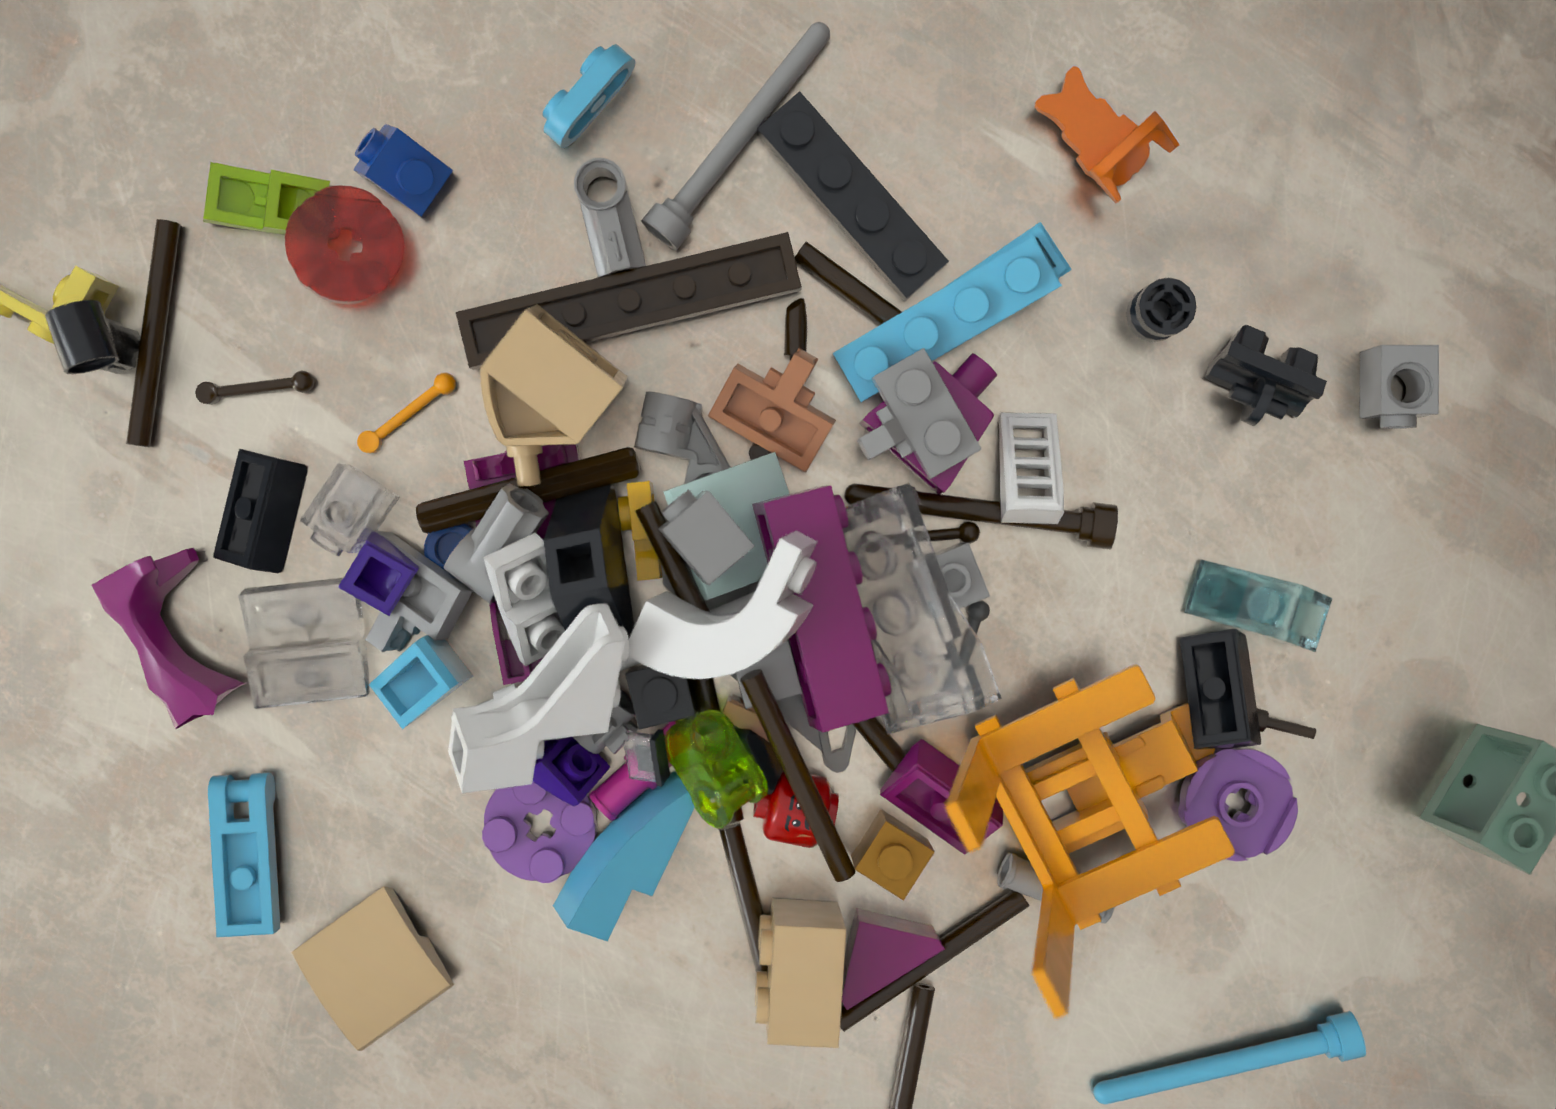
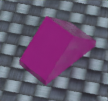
[842,908,945,1010]

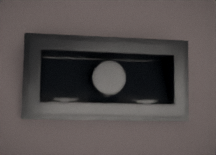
[213,449,307,573]
[1180,629,1261,749]

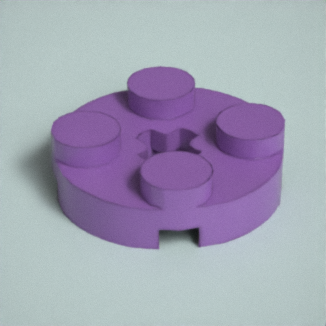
[1178,747,1298,861]
[482,781,598,883]

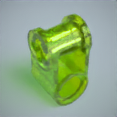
[665,710,768,829]

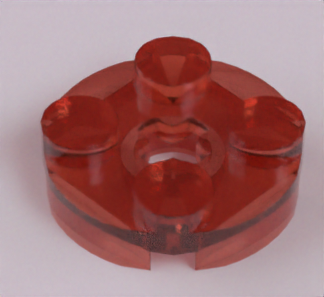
[285,185,404,304]

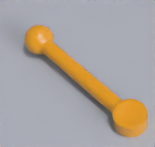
[357,373,456,453]

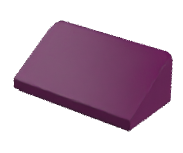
[880,739,1003,855]

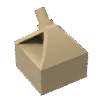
[480,304,628,486]

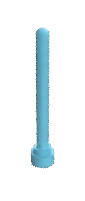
[1093,1011,1366,1105]

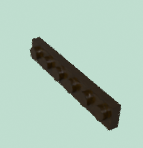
[456,232,802,370]

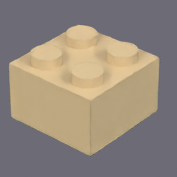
[755,898,846,1048]

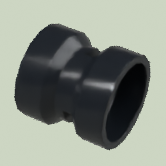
[1126,277,1197,342]

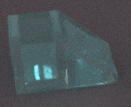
[1185,559,1332,652]

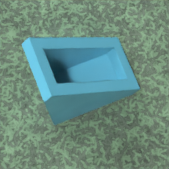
[369,635,473,729]

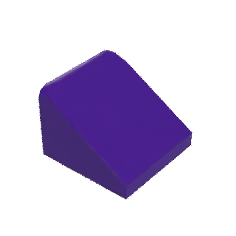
[338,530,419,616]

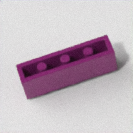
[752,485,891,733]

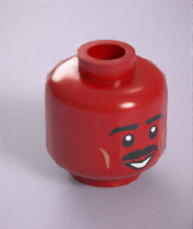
[753,772,839,848]

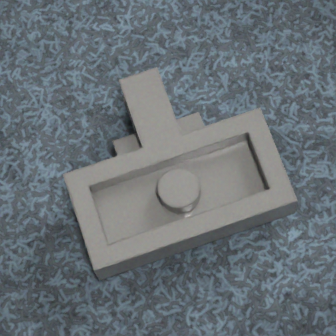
[857,348,982,479]
[366,531,473,652]

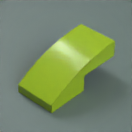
[203,162,330,239]

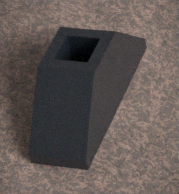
[544,485,634,639]

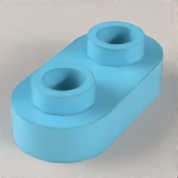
[542,44,636,148]

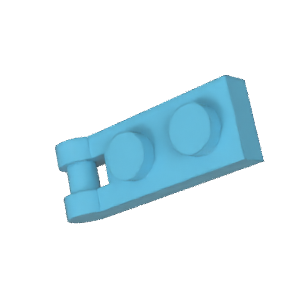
[208,773,281,937]

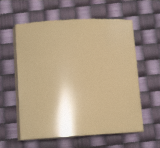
[291,886,454,1051]

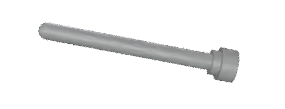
[641,22,830,250]

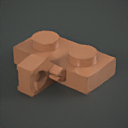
[708,348,836,472]

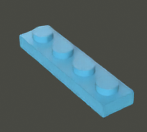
[833,235,1062,402]

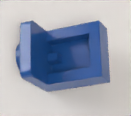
[354,124,453,216]

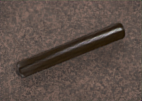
[416,447,640,534]

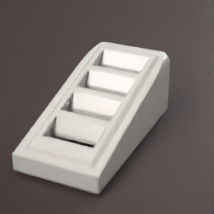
[999,412,1064,524]

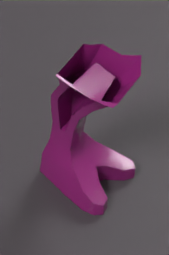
[91,547,249,730]

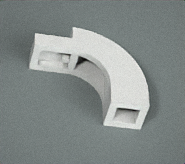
[629,531,817,679]

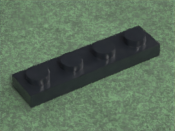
[757,91,949,302]

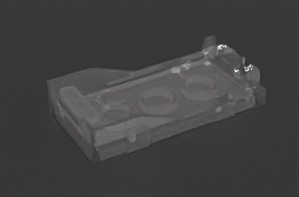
[843,483,1002,735]

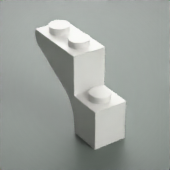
[448,603,629,793]

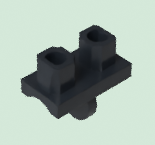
[1205,325,1327,426]

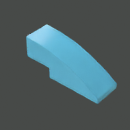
[553,771,702,942]

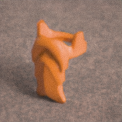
[1035,66,1180,203]

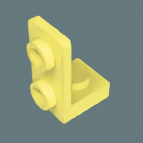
[0,266,119,344]

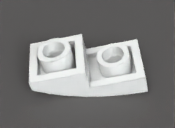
[483,532,565,666]

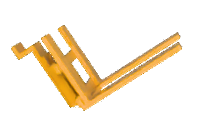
[945,664,1235,1019]

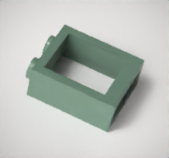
[1419,724,1556,875]

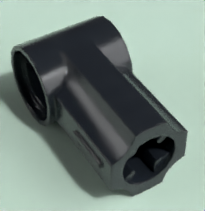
[45,300,140,374]

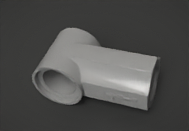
[574,158,646,278]
[444,483,549,604]

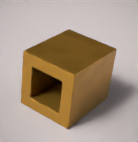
[851,809,935,901]

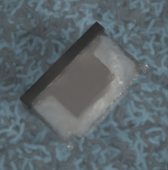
[623,729,670,787]

